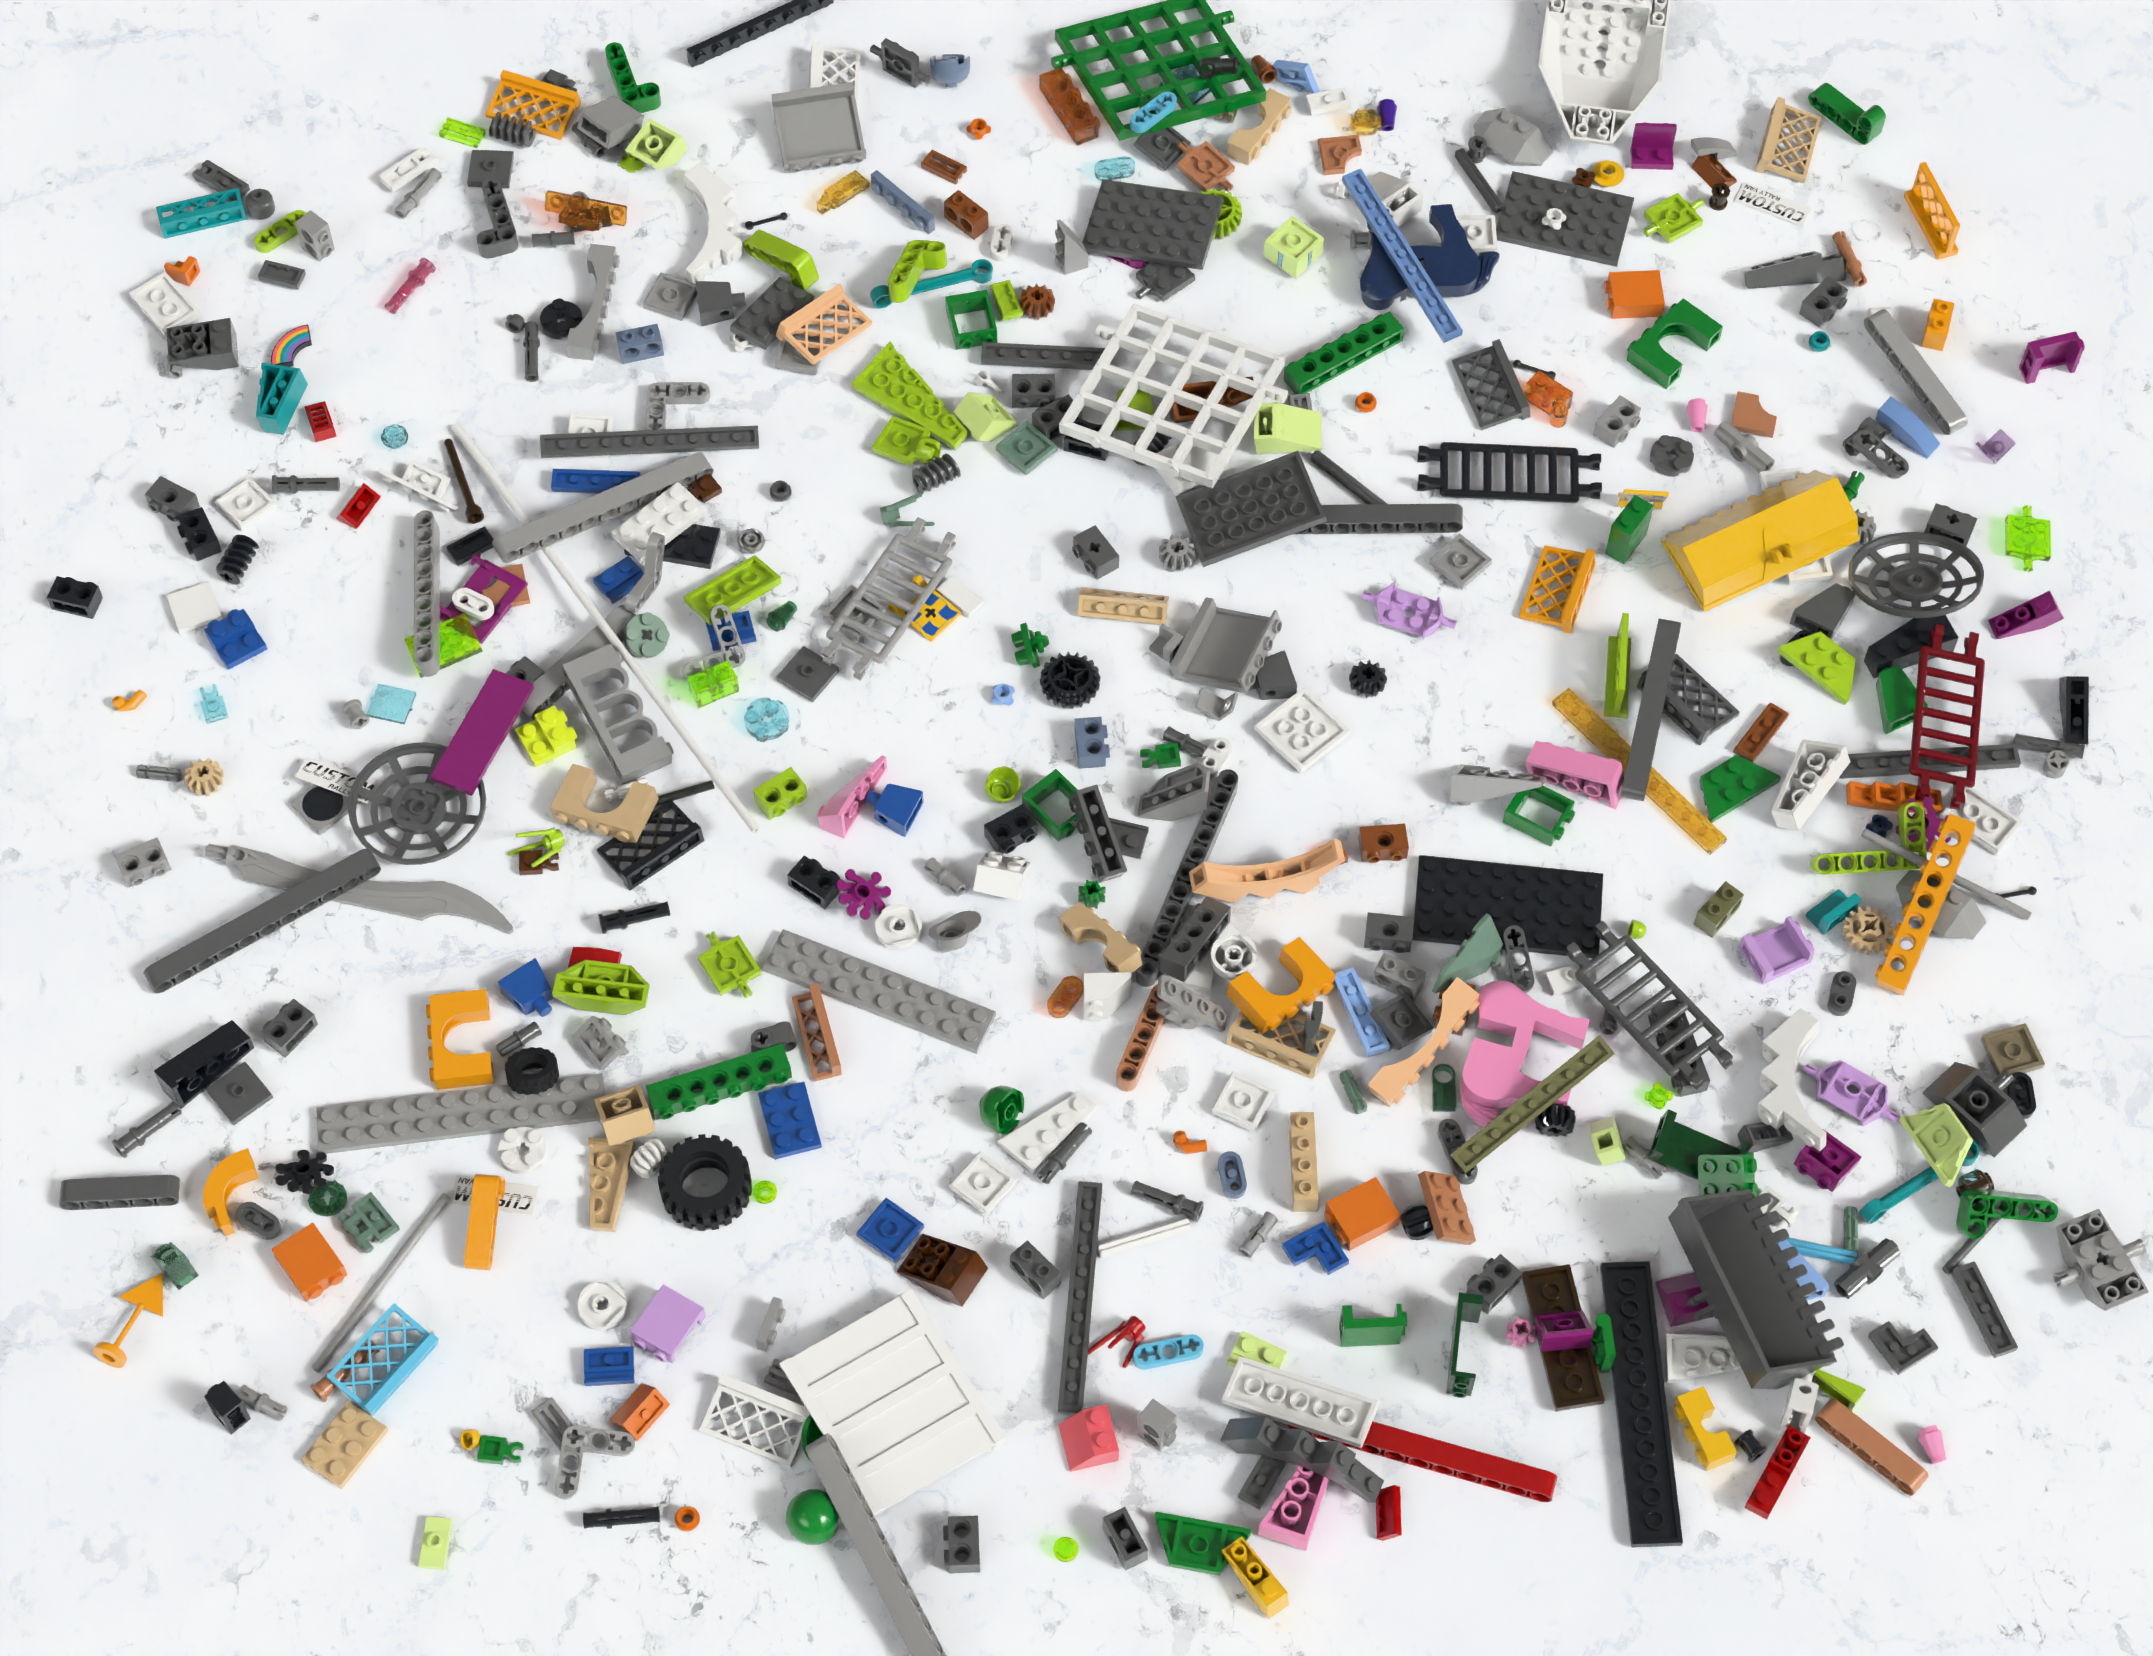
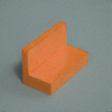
[610,1383,670,1441]

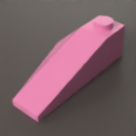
[817,755,887,839]

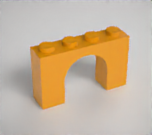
[1226,937,1336,1034]
[426,989,494,1090]

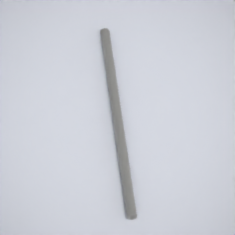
[311,1193,451,1373]

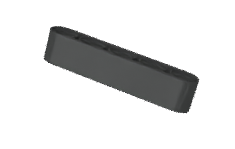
[59,1175,180,1210]

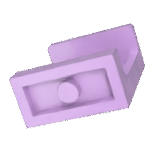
[1739,916,1814,984]
[630,1284,706,1364]

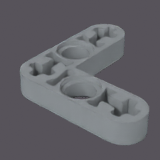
[645,382,710,430]
[625,532,665,613]
[682,605,745,682]
[555,1426,635,1500]

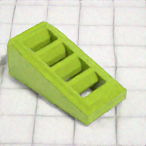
[1813,1369,1866,1411]

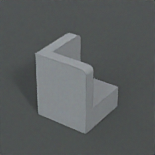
[1149,623,1184,663]

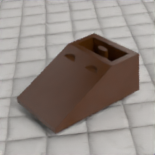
[896,1234,988,1307]

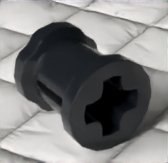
[1734,1429,1767,1463]

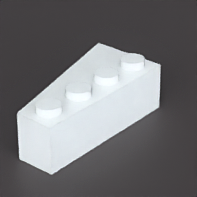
[1772,739,1850,831]

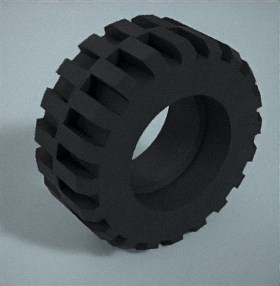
[658,1134,752,1231]

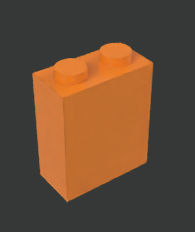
[1604,270,1665,319]
[1324,1177,1401,1251]
[271,1222,347,1302]

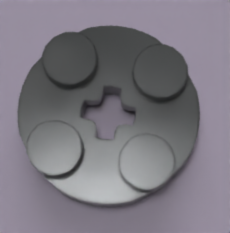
[1649,435,1694,477]

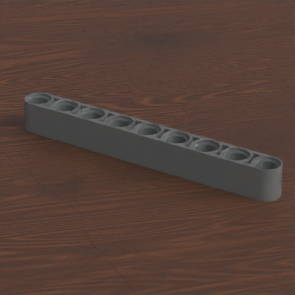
[1294,503,1463,534]
[1621,618,1681,802]

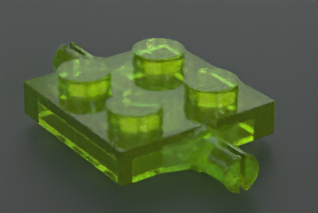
[2005,505,2051,572]

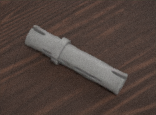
[394,168,442,219]

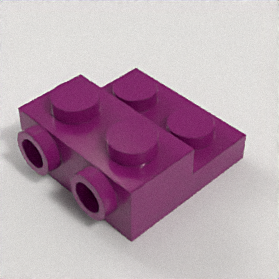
[1793,1129,1862,1192]

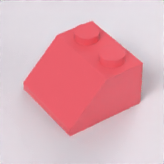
[1058,1404,1119,1472]

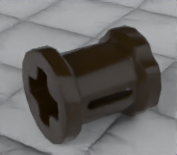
[1709,183,1730,211]

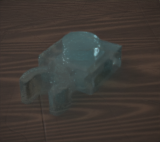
[200,684,229,724]

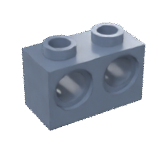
[615,324,664,364]
[1074,716,1110,769]

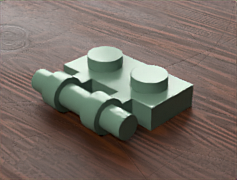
[338,1192,400,1254]

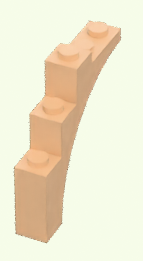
[1189,839,1345,904]

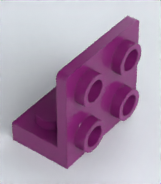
[1630,122,1677,170]

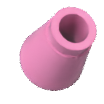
[1686,398,1708,432]
[1918,1425,1946,1464]

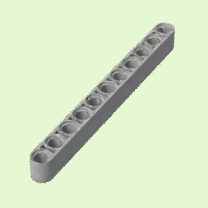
[492,452,714,563]
[806,1433,947,1656]

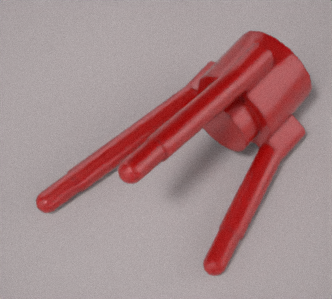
[1088,1316,1146,1368]

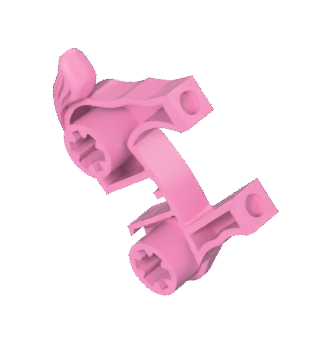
[1460,980,1590,1128]

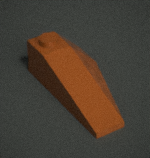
[1169,376,1254,423]

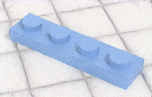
[1334,967,1390,1057]

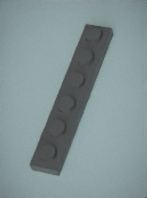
[981,342,1105,370]

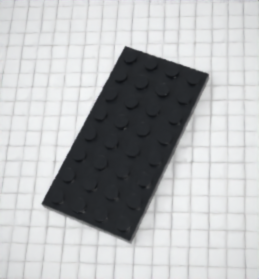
[1412,855,1603,959]

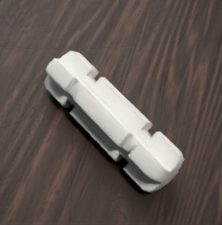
[604,778,649,803]

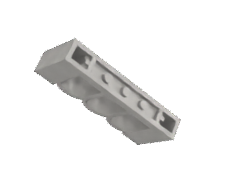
[562,644,674,784]

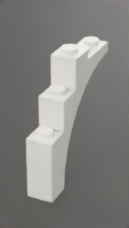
[684,163,743,284]
[1759,1008,1826,1152]

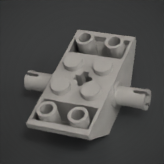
[2053,1209,2149,1311]

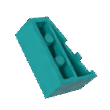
[256,363,308,435]

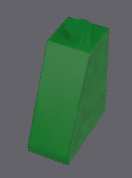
[1876,664,1928,734]

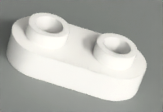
[452,588,494,620]
[1199,737,1232,779]

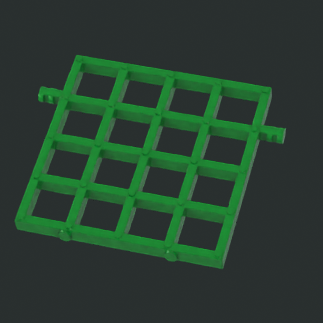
[1051,0,1267,141]

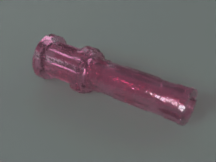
[384,258,436,314]

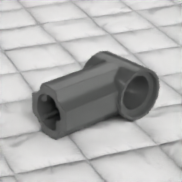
[1842,417,1887,456]

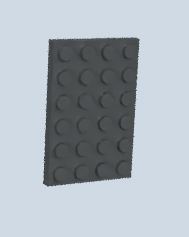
[1496,171,1634,267]
[1082,179,1224,270]
[1175,451,1327,567]

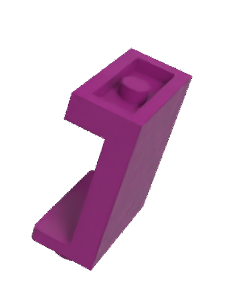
[2019,331,2085,384]

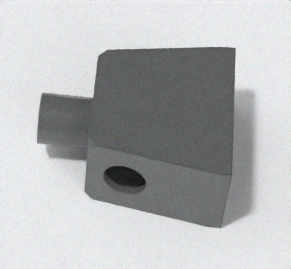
[696,281,746,326]
[1249,650,1297,700]

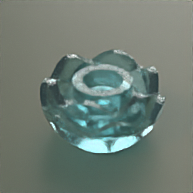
[381,424,409,449]

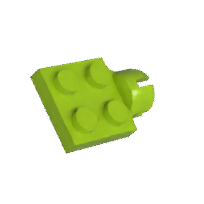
[872,416,941,466]

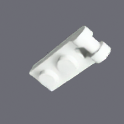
[379,147,439,192]

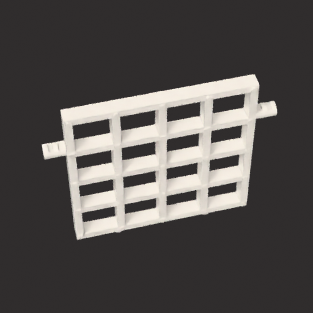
[1059,303,1288,489]

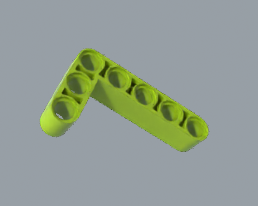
[1810,802,1927,875]

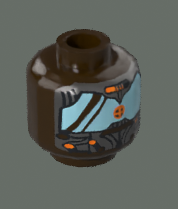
[1956,1169,1994,1205]

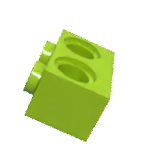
[753,767,808,820]

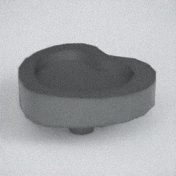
[604,143,624,162]

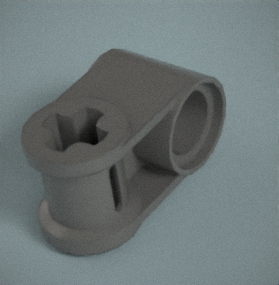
[751,1021,798,1052]

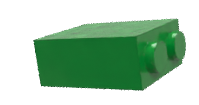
[1605,495,1654,564]

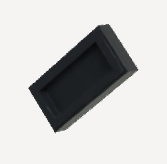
[446,526,494,566]

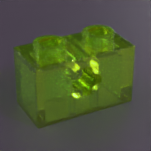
[687,660,739,709]

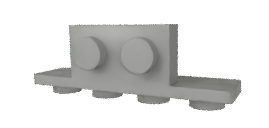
[1156,975,1227,1032]

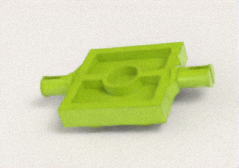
[1642,193,1704,243]
[697,931,762,998]

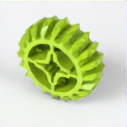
[1198,187,1242,240]

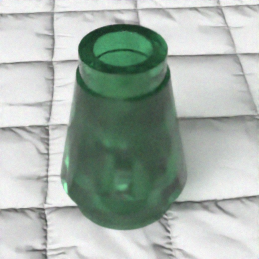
[766,601,797,632]

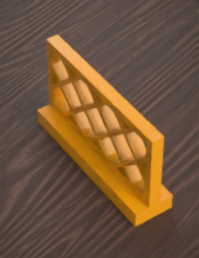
[485,70,581,140]
[1904,162,1960,260]
[1519,545,1596,633]

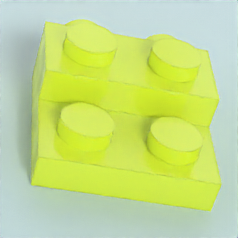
[515,705,577,767]

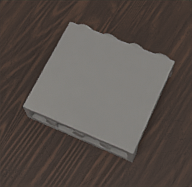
[771,82,866,173]
[1170,597,1282,694]

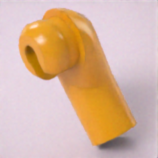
[112,689,147,712]

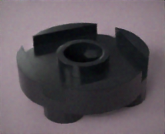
[540,298,583,340]

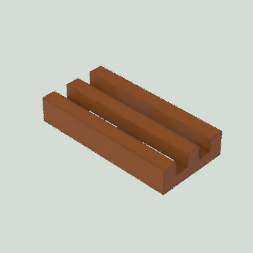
[921,150,967,185]

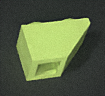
[1591,1116,1626,1166]

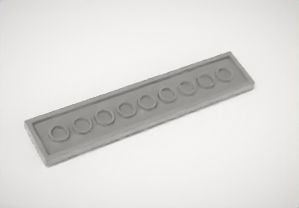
[763,929,996,1054]

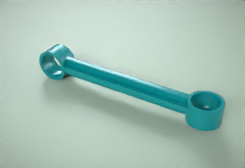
[870,259,993,309]
[1859,1141,1979,1225]

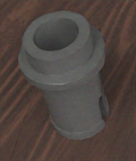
[1599,1006,1620,1035]

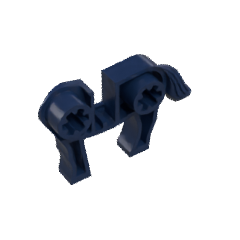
[1360,204,1500,310]

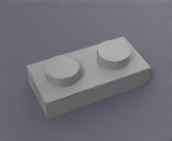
[755,1296,786,1352]

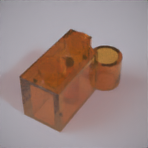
[1524,370,1574,428]

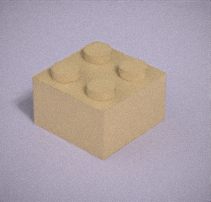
[594,1084,656,1146]

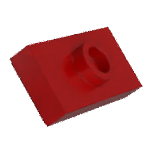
[1376,1485,1402,1541]

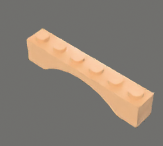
[1367,977,1480,1107]

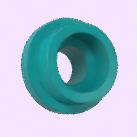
[1808,331,1830,352]

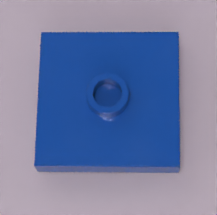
[856,1197,924,1263]

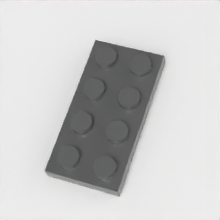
[730,277,814,350]

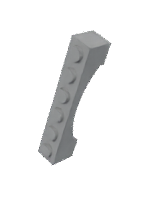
[566,244,620,361]

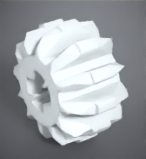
[630,1138,670,1178]

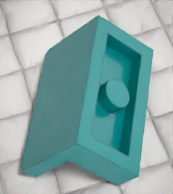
[1806,889,1861,935]

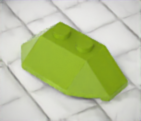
[552,960,650,1015]

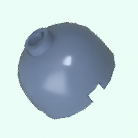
[930,54,970,88]

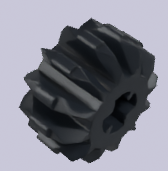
[1349,659,1387,699]
[1535,1103,1576,1137]

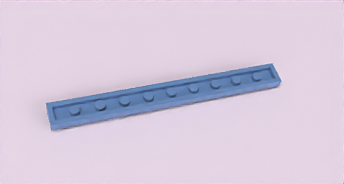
[1342,168,1463,343]

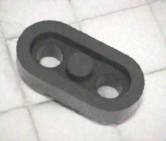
[1827,971,1857,1016]
[236,1202,281,1240]

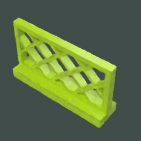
[1604,613,1631,718]

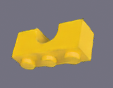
[1673,1386,1737,1471]

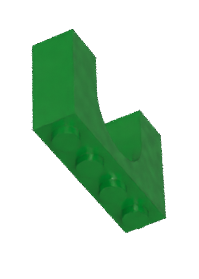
[1627,298,1723,389]

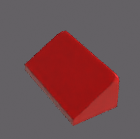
[336,483,381,529]

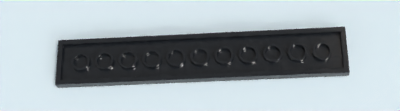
[1600,1261,1683,1548]

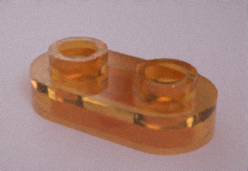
[1047,976,1083,1019]

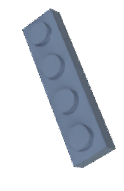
[871,170,935,234]

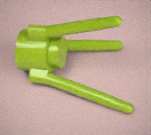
[508,827,565,867]

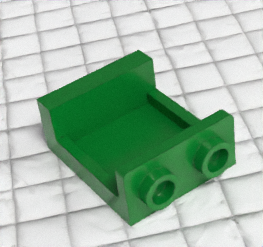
[1339,1304,1407,1347]

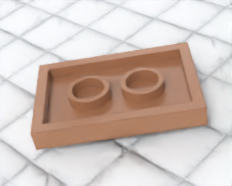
[1418,1170,1476,1245]

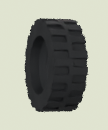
[504,1047,559,1095]

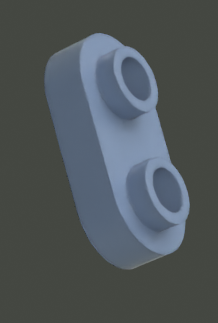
[1218,1151,1247,1199]

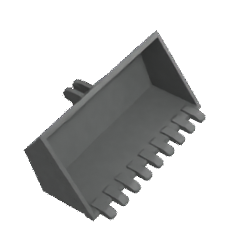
[1668,1189,1844,1389]

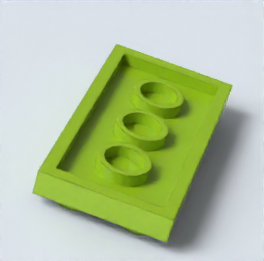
[683,555,782,625]

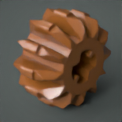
[1019,283,1055,320]

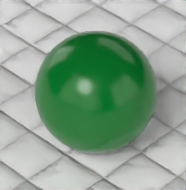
[786,1489,841,1545]

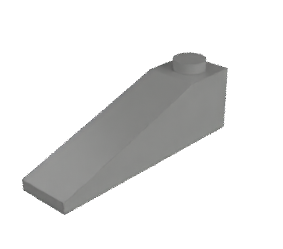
[1450,765,1546,806]

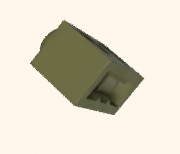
[1694,881,1744,938]

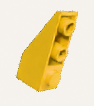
[1222,1536,1289,1619]

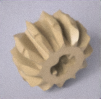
[184,757,224,796]

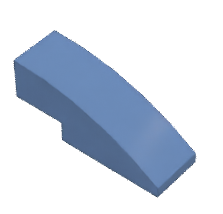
[1875,396,1940,459]

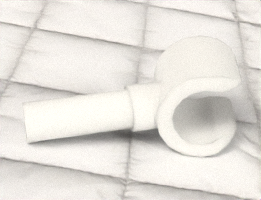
[973,370,1003,393]

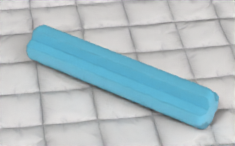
[1787,1237,1858,1265]

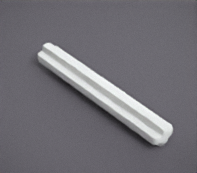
[1098,1218,1191,1258]

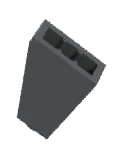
[1789,583,1856,640]

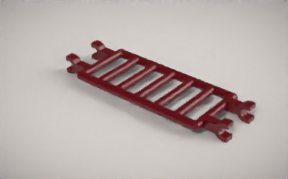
[1909,624,1985,810]

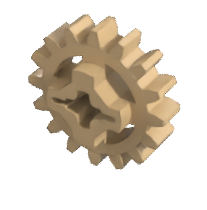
[1842,906,1894,956]

